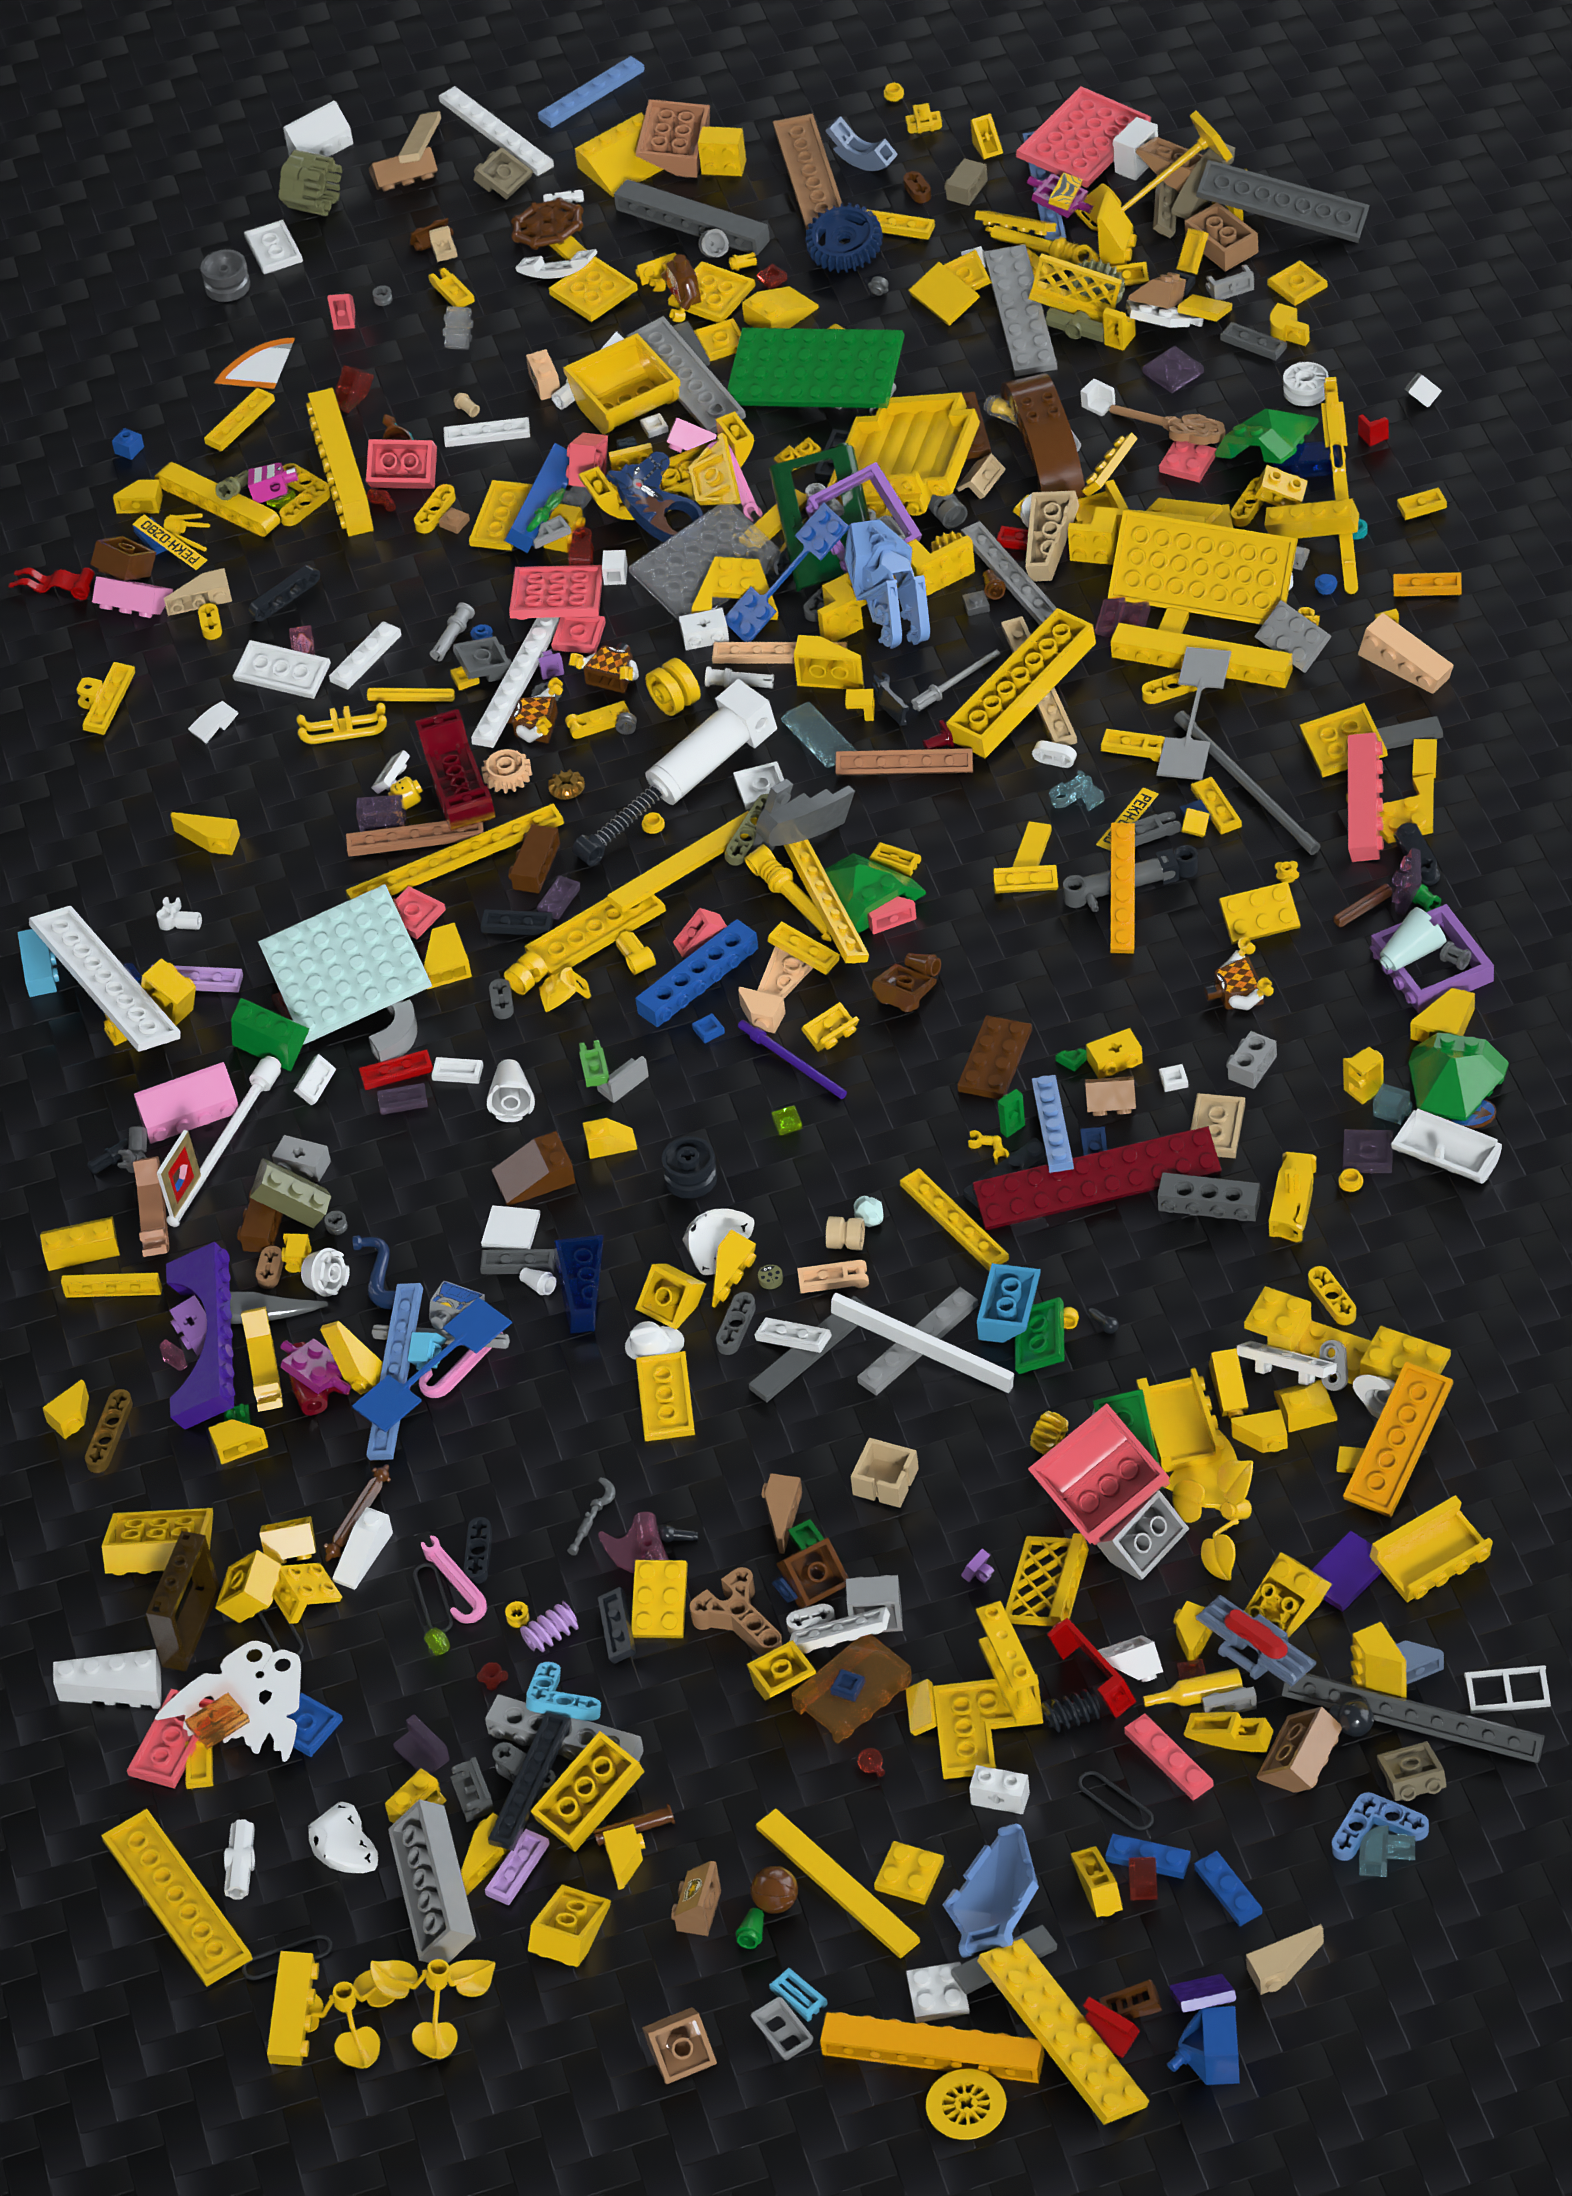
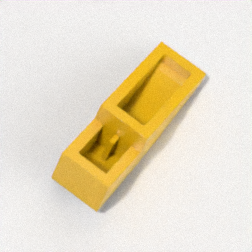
[1184,1712,1273,1752]

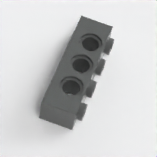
[1158,1173,1260,1222]

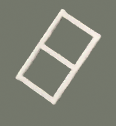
[1464,1665,1551,1714]

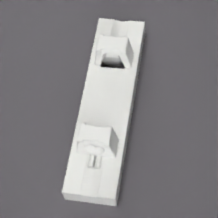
[1237,1341,1337,1386]

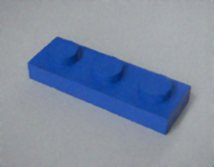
[1105,1834,1191,1879]
[1194,1851,1262,1927]

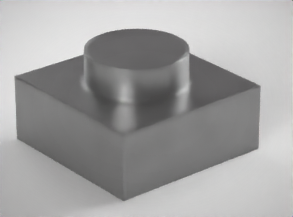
[962,590,990,616]

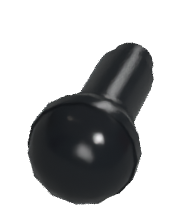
[1088,1308,1119,1334]
[659,1525,698,1543]

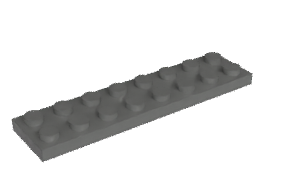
[1196,160,1370,243]

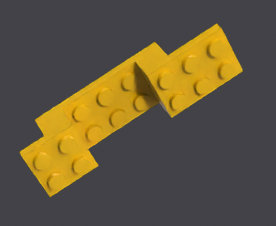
[1068,506,1206,565]
[817,535,975,642]
[1244,1286,1451,1384]

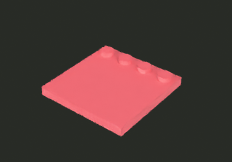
[509,565,603,620]

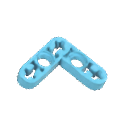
[526,1662,601,1721]

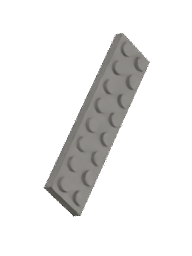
[984,245,1057,377]
[627,316,746,434]

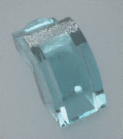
[1359,1826,1415,1877]

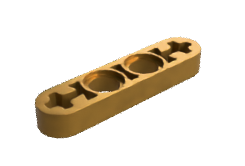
[85,1389,133,1473]

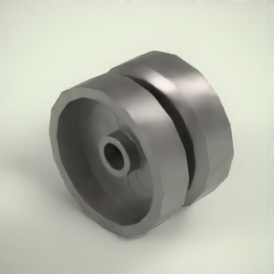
[200,250,250,302]

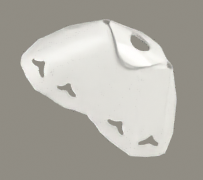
[683,1209,754,1275]
[308,1802,378,1873]

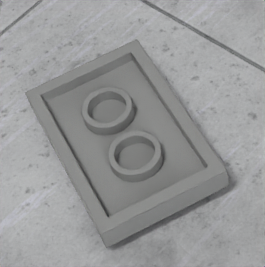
[1255,600,1332,673]

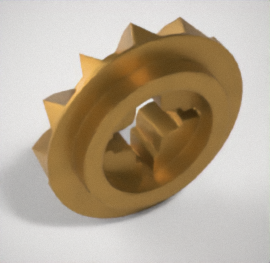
[548,769,585,799]

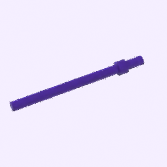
[738,1020,847,1099]

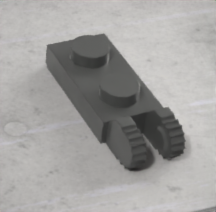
[1132,811,1182,846]

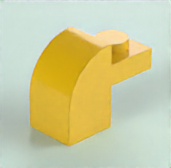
[1270,303,1309,346]

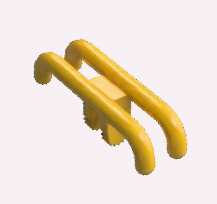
[296,703,387,744]

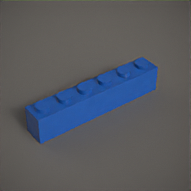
[504,443,570,553]

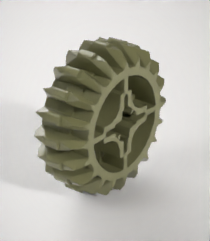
[1068,259,1125,305]

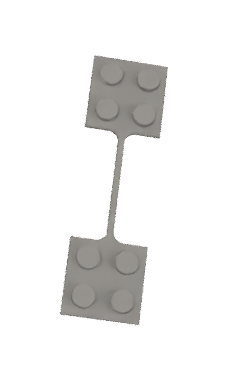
[1157,647,1231,780]

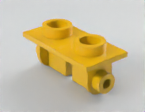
[635,252,676,285]

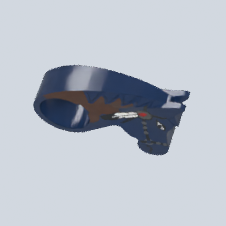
[605,452,704,546]

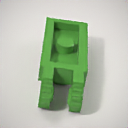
[579,1040,610,1087]

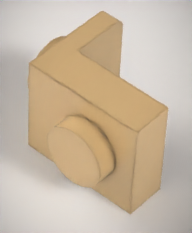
[429,226,457,262]

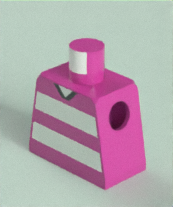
[248,463,299,503]

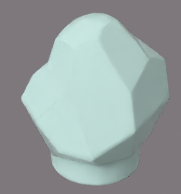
[854,1196,883,1227]

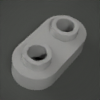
[1319,1340,1348,1391]

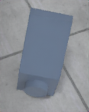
[1396,1640,1444,1685]

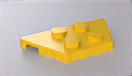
[689,433,741,505]

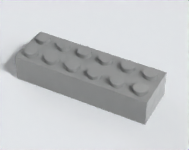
[388,1799,476,1963]

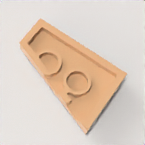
[757,946,813,998]

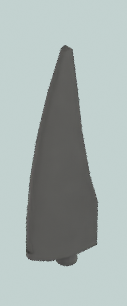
[230,1292,328,1324]

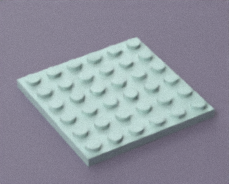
[258,884,432,1044]

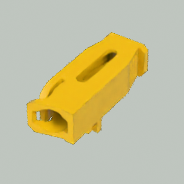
[1269,1152,1317,1242]

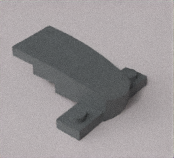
[751,779,855,852]

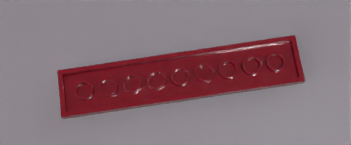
[973,1126,1222,1230]

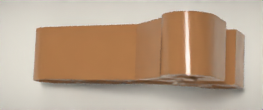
[690,1567,782,1657]

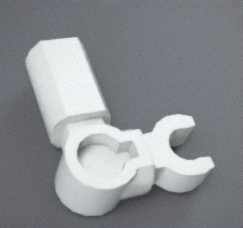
[157,897,202,930]

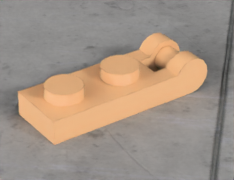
[797,1260,869,1293]

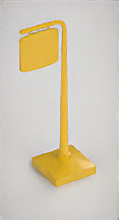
[1074,111,1233,231]

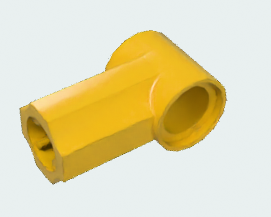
[615,931,656,975]

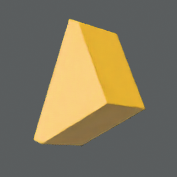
[971,113,1003,160]

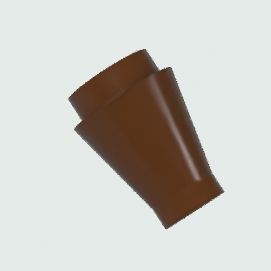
[982,570,1006,600]
[905,953,941,977]

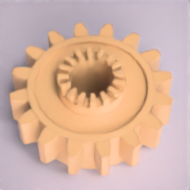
[481,749,532,793]

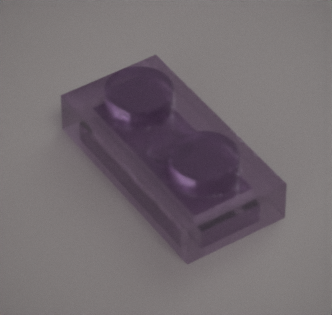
[537,876,580,920]
[377,1083,428,1115]

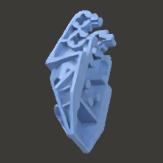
[844,519,930,649]

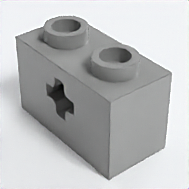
[272,1135,331,1182]

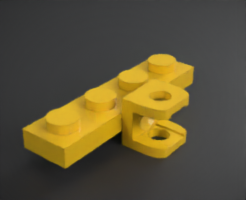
[77,662,135,735]

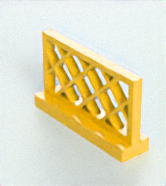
[1028,253,1122,323]
[1005,1533,1089,1626]

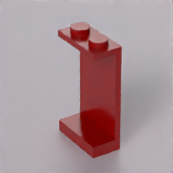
[1047,1618,1136,1718]

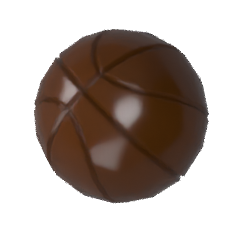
[751,1866,798,1913]

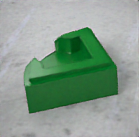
[1056,1049,1087,1072]

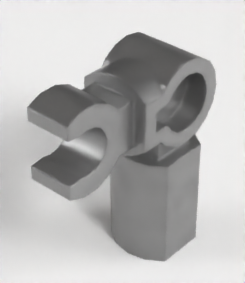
[118,1127,147,1173]

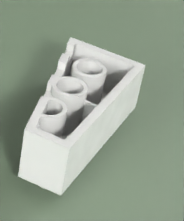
[53,1649,162,1709]

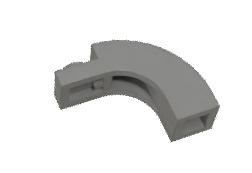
[369,999,417,1062]

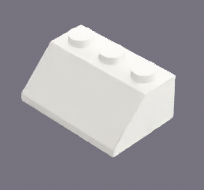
[283,101,353,157]

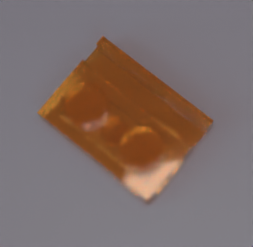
[185,1693,250,1749]

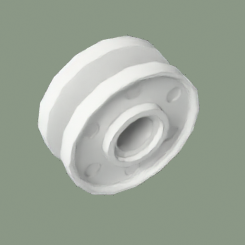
[1283,362,1328,406]

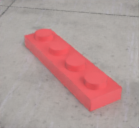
[1125,1713,1213,1801]

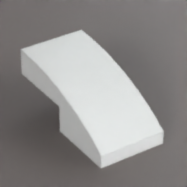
[188,701,239,743]

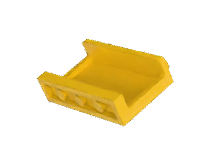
[1137,1368,1225,1472]
[1370,1495,1493,1602]

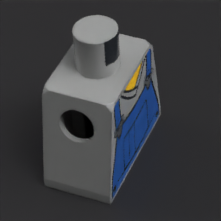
[429,1281,485,1330]

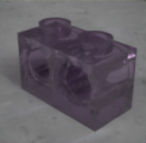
[356,795,406,832]

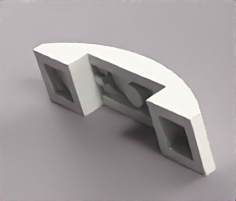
[516,249,597,279]

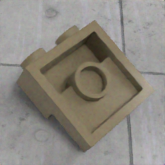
[474,147,533,199]
[1377,1741,1446,1801]

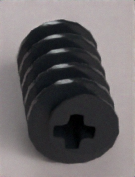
[1042,1686,1100,1733]

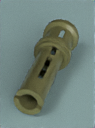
[215,470,248,500]

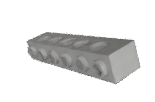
[485,1694,644,1762]

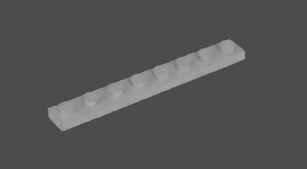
[961,521,1057,625]

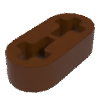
[903,171,931,203]

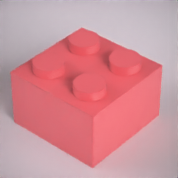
[566,433,608,487]

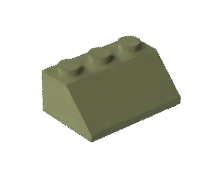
[250,1158,331,1228]

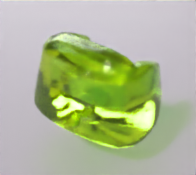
[424,1628,450,1655]

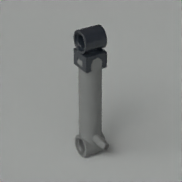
[1063,845,1198,912]

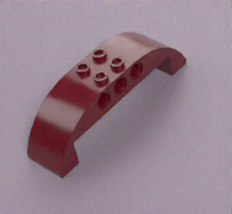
[415,709,495,831]

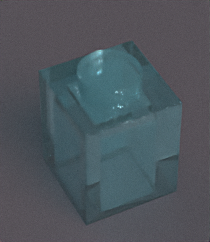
[1373,1083,1413,1124]

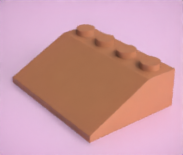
[636,99,710,178]

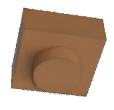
[439,507,470,534]

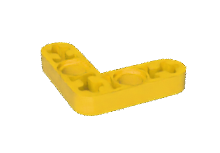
[279,463,331,526]

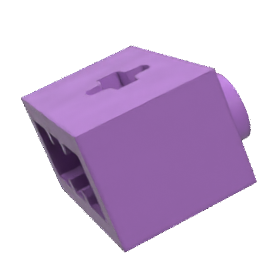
[169,1295,207,1356]

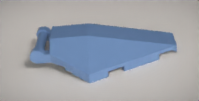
[943,1824,1039,1958]

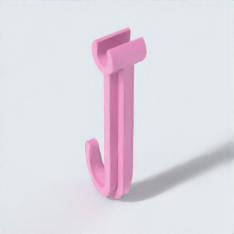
[705,441,762,522]
[419,1332,503,1398]
[421,1536,487,1624]

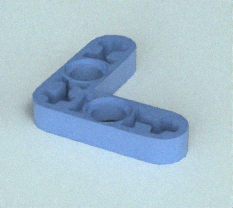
[1332,1792,1429,1861]

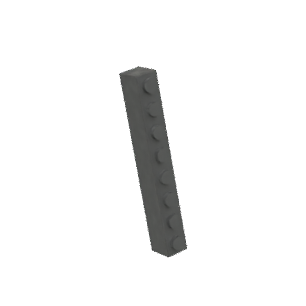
[614,179,770,255]

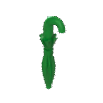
[526,488,565,532]

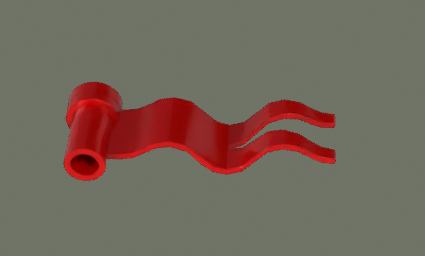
[9,568,95,600]

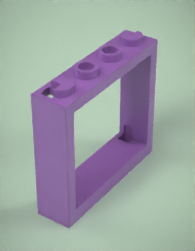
[806,462,922,573]
[1370,904,1494,1013]

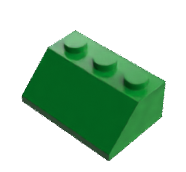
[231,998,310,1072]

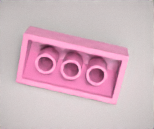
[134,1062,239,1144]

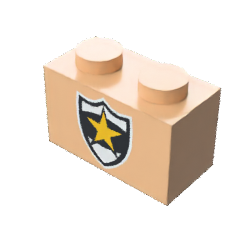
[526,349,560,400]

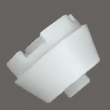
[301,1248,349,1297]

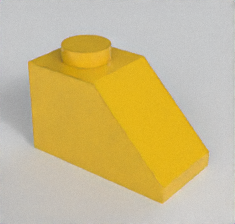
[113,480,163,513]
[583,1118,637,1159]
[43,1379,89,1439]
[1231,1409,1288,1453]
[208,1419,268,1465]
[1174,1601,1213,1665]
[603,1824,645,1890]

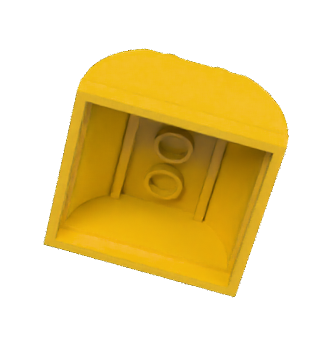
[563,333,681,434]

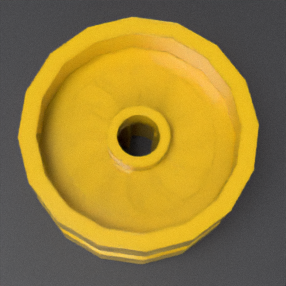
[645,658,701,716]

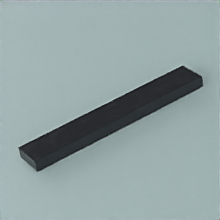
[488,1712,572,1851]

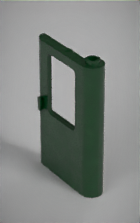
[769,443,870,592]

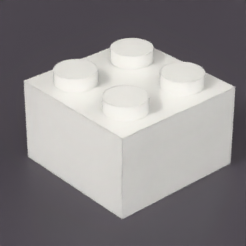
[1113,117,1158,181]

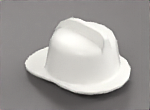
[625,1321,684,1360]
[1353,1375,1395,1419]

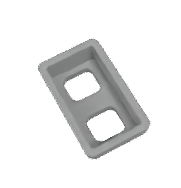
[751,1997,813,2060]

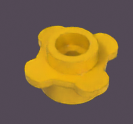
[1275,861,1299,883]

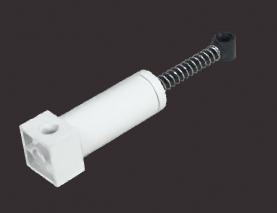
[572,679,777,866]

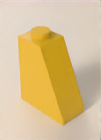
[424,923,472,989]
[1411,988,1475,1042]
[1209,1348,1248,1419]

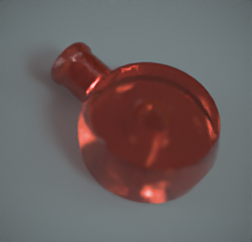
[858,1748,885,1777]

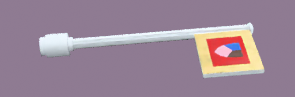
[157,1056,281,1227]

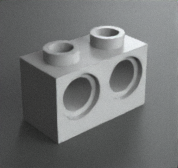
[1226,1031,1277,1089]

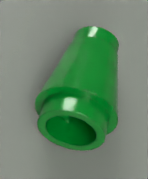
[736,1908,764,1949]

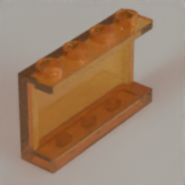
[792,1634,912,1744]

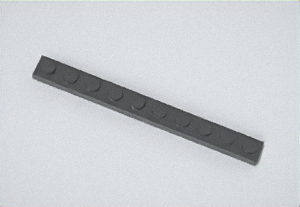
[1282,1673,1545,1763]

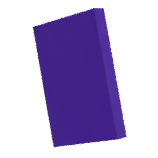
[1312,1531,1382,1612]
[1169,1974,1236,2012]

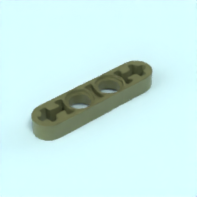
[724,794,769,865]

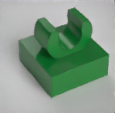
[224,1404,251,1425]

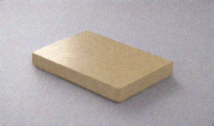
[1190,1093,1245,1158]

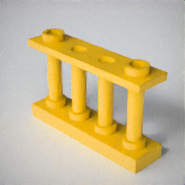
[976,1601,1041,1725]

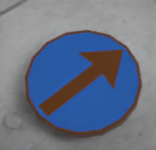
[1448,1100,1496,1129]

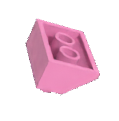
[666,418,717,452]
[92,576,173,618]

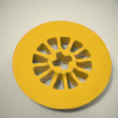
[926,2069,1006,2140]

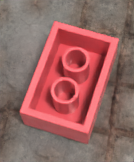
[366,439,437,489]

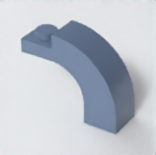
[825,116,898,171]

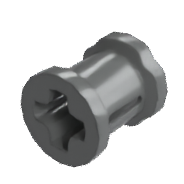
[1440,941,1472,970]

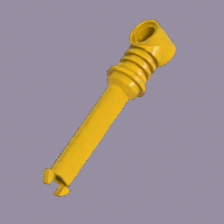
[985,225,1100,265]
[744,844,831,941]

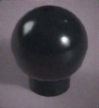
[1329,1700,1374,1737]

